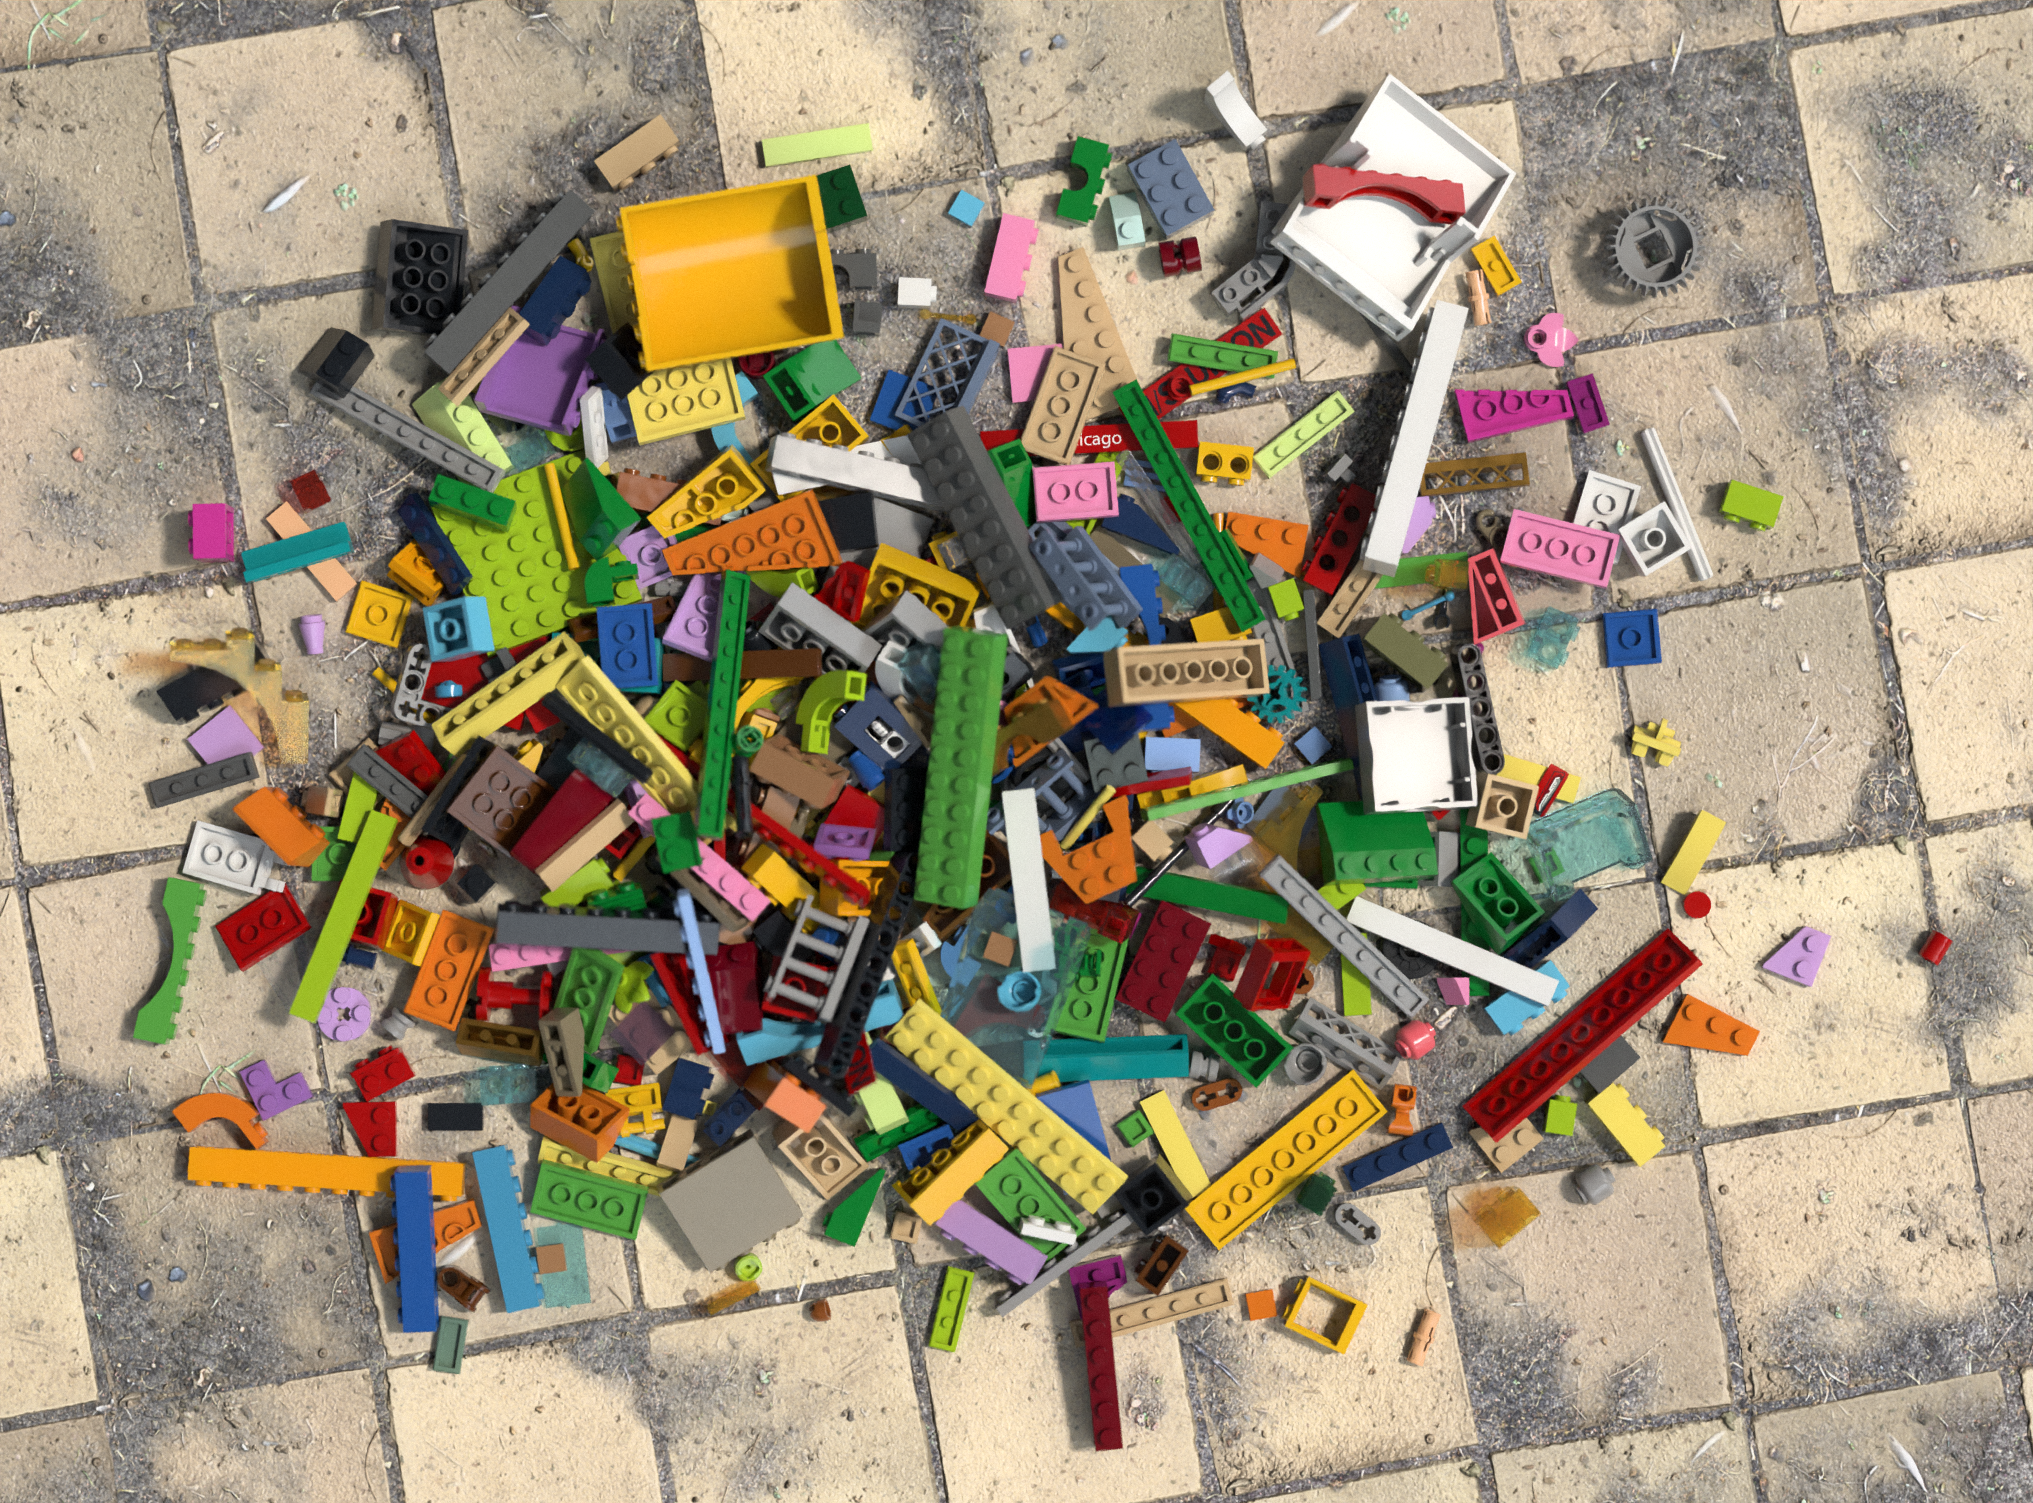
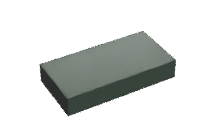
[433,1315,469,1374]

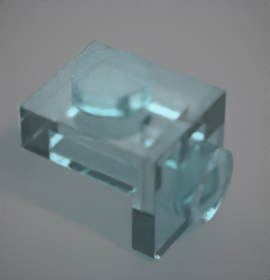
[507,429,556,472]

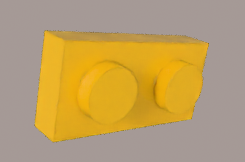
[1470,235,1522,297]

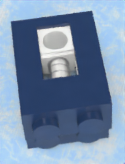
[834,681,922,772]

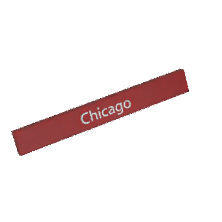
[980,420,1199,457]

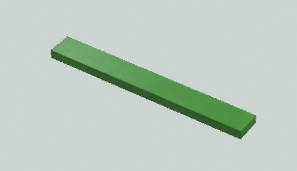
[1140,758,1354,821]

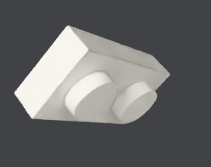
[1018,1215,1077,1245]

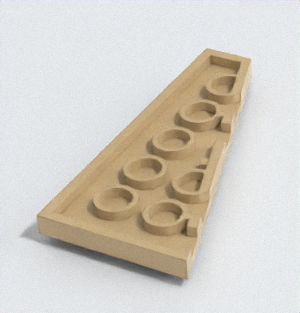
[1058,247,1138,421]

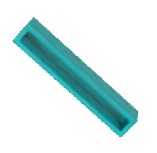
[1023,1034,1189,1082]

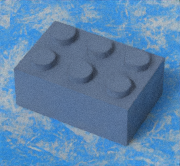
[1127,139,1214,240]

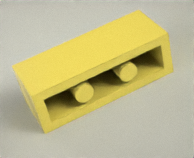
[1585,1082,1665,1167]

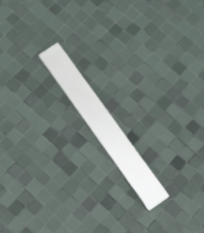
[1346,896,1559,1007]

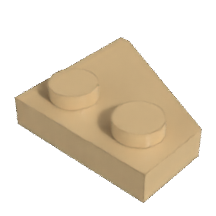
[1468,1117,1544,1173]

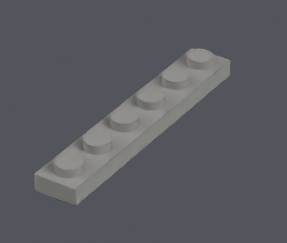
[995,1209,1134,1317]

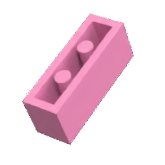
[984,213,1039,303]

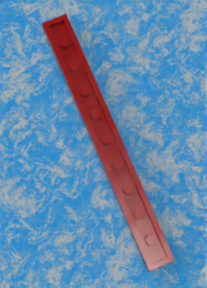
[655,733,871,908]

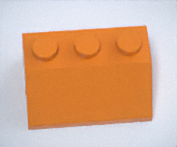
[232,786,330,867]
[530,1083,630,1163]

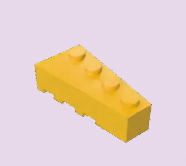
[891,1119,1009,1226]

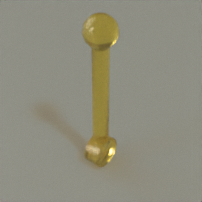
[920,309,976,325]

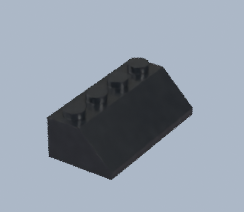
[156,638,276,724]

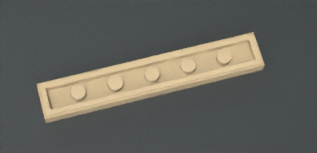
[1069,1278,1234,1348]

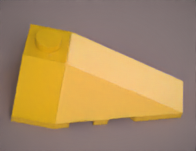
[647,444,766,538]

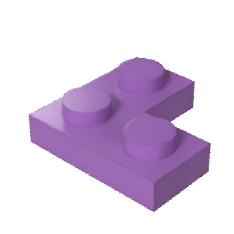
[240,1059,314,1121]

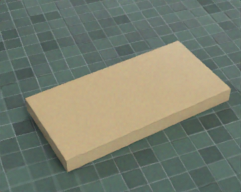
[1021,346,1106,465]

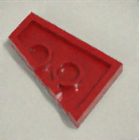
[373,730,446,797]

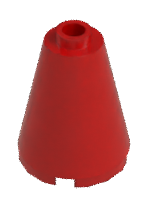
[400,835,455,889]

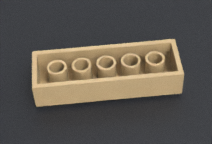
[1103,639,1270,707]

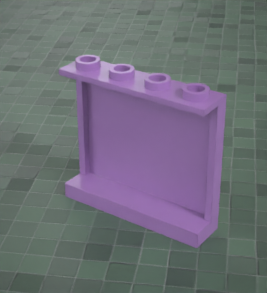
[474,305,607,436]

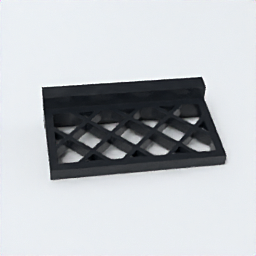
[421,735,514,849]

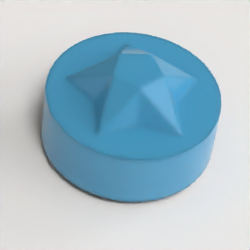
[435,680,463,698]

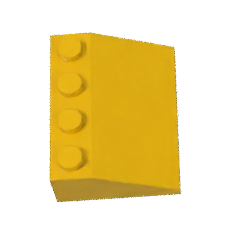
[848,542,982,629]

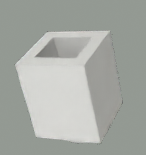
[898,277,937,309]

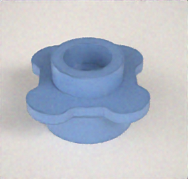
[1226,797,1254,829]

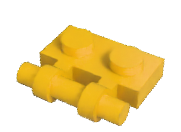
[605,1082,665,1138]

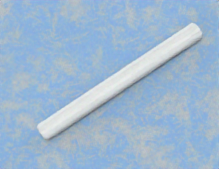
[1641,427,1713,581]

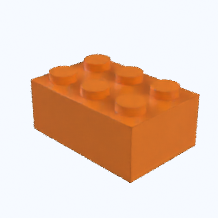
[743,1060,827,1133]

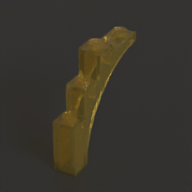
[169,628,309,764]
[1253,783,1334,967]

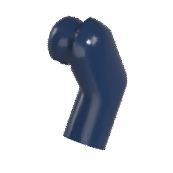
[1216,382,1256,404]

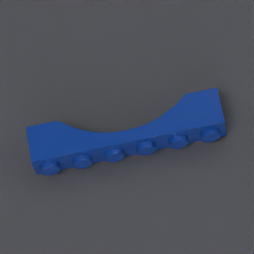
[1119,564,1175,733]

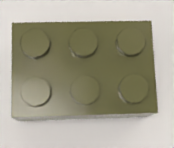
[1361,613,1448,692]

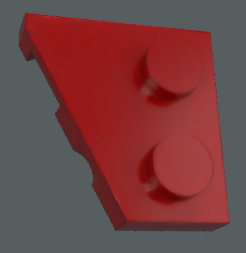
[813,560,871,623]
[343,1101,398,1157]

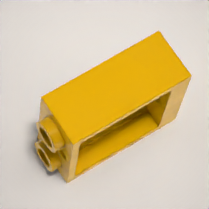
[1281,1275,1368,1355]

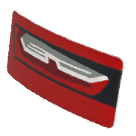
[1533,764,1569,817]

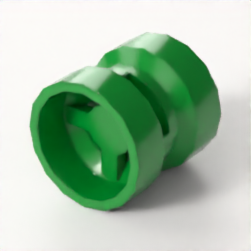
[732,726,764,758]

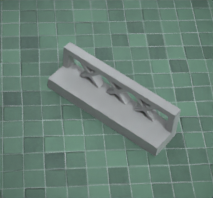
[1289,997,1402,1090]

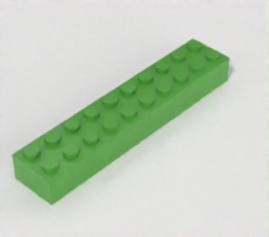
[914,626,1008,909]

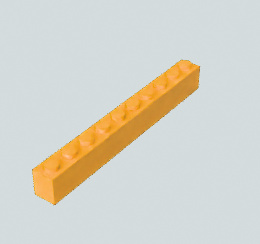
[1044,602,1285,771]
[187,1146,466,1201]

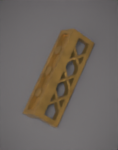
[1420,452,1530,497]

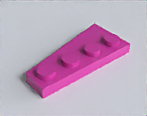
[1454,389,1574,443]

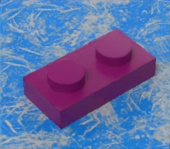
[1566,373,1610,434]

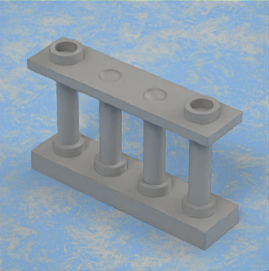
[764,895,870,1025]

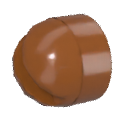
[810,1298,831,1322]

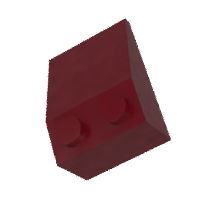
[704,942,763,1035]

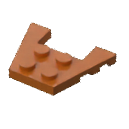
[1040,795,1137,904]

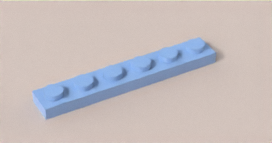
[674,888,725,1054]

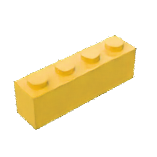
[741,844,842,936]

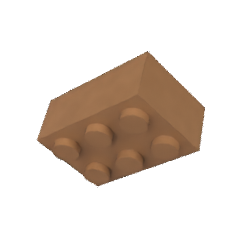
[750,734,851,809]

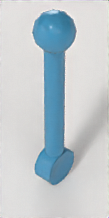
[1402,591,1455,621]

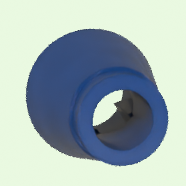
[848,750,885,792]

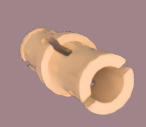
[1465,270,1492,326]
[1406,1309,1441,1366]

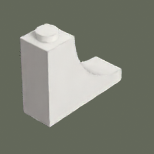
[1203,71,1267,151]

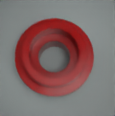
[1167,374,1193,401]

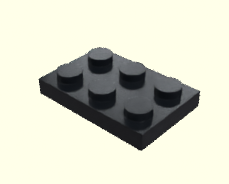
[883,767,929,851]

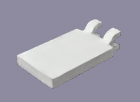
[1573,470,1641,565]
[182,820,290,895]

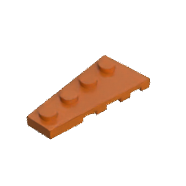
[369,1198,482,1284]

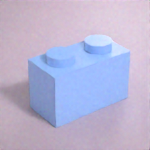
[1144,737,1200,778]

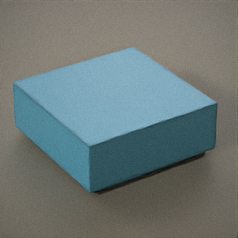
[948,190,985,227]

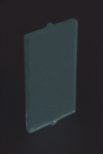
[537,1222,591,1308]

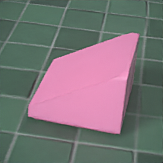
[1437,978,1469,1005]

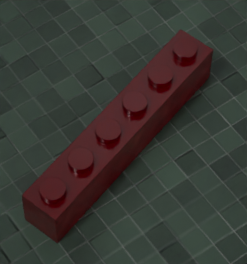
[1079,1281,1123,1451]

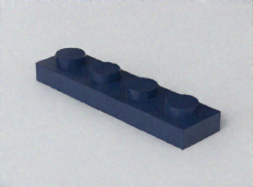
[397,493,473,595]
[1342,1122,1453,1192]

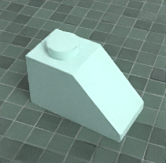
[1109,192,1145,250]

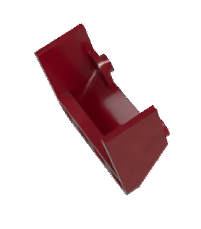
[509,768,618,878]

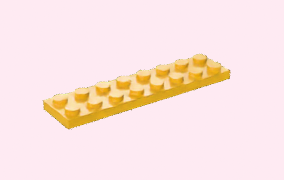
[1185,1069,1388,1250]

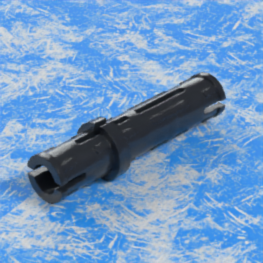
[730,755,753,838]

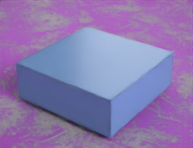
[1294,726,1332,765]

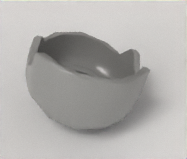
[1284,1043,1327,1085]

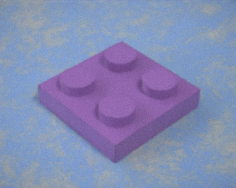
[814,823,875,861]

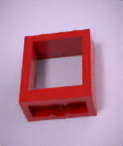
[1233,938,1311,1012]

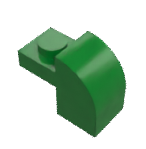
[584,557,639,608]

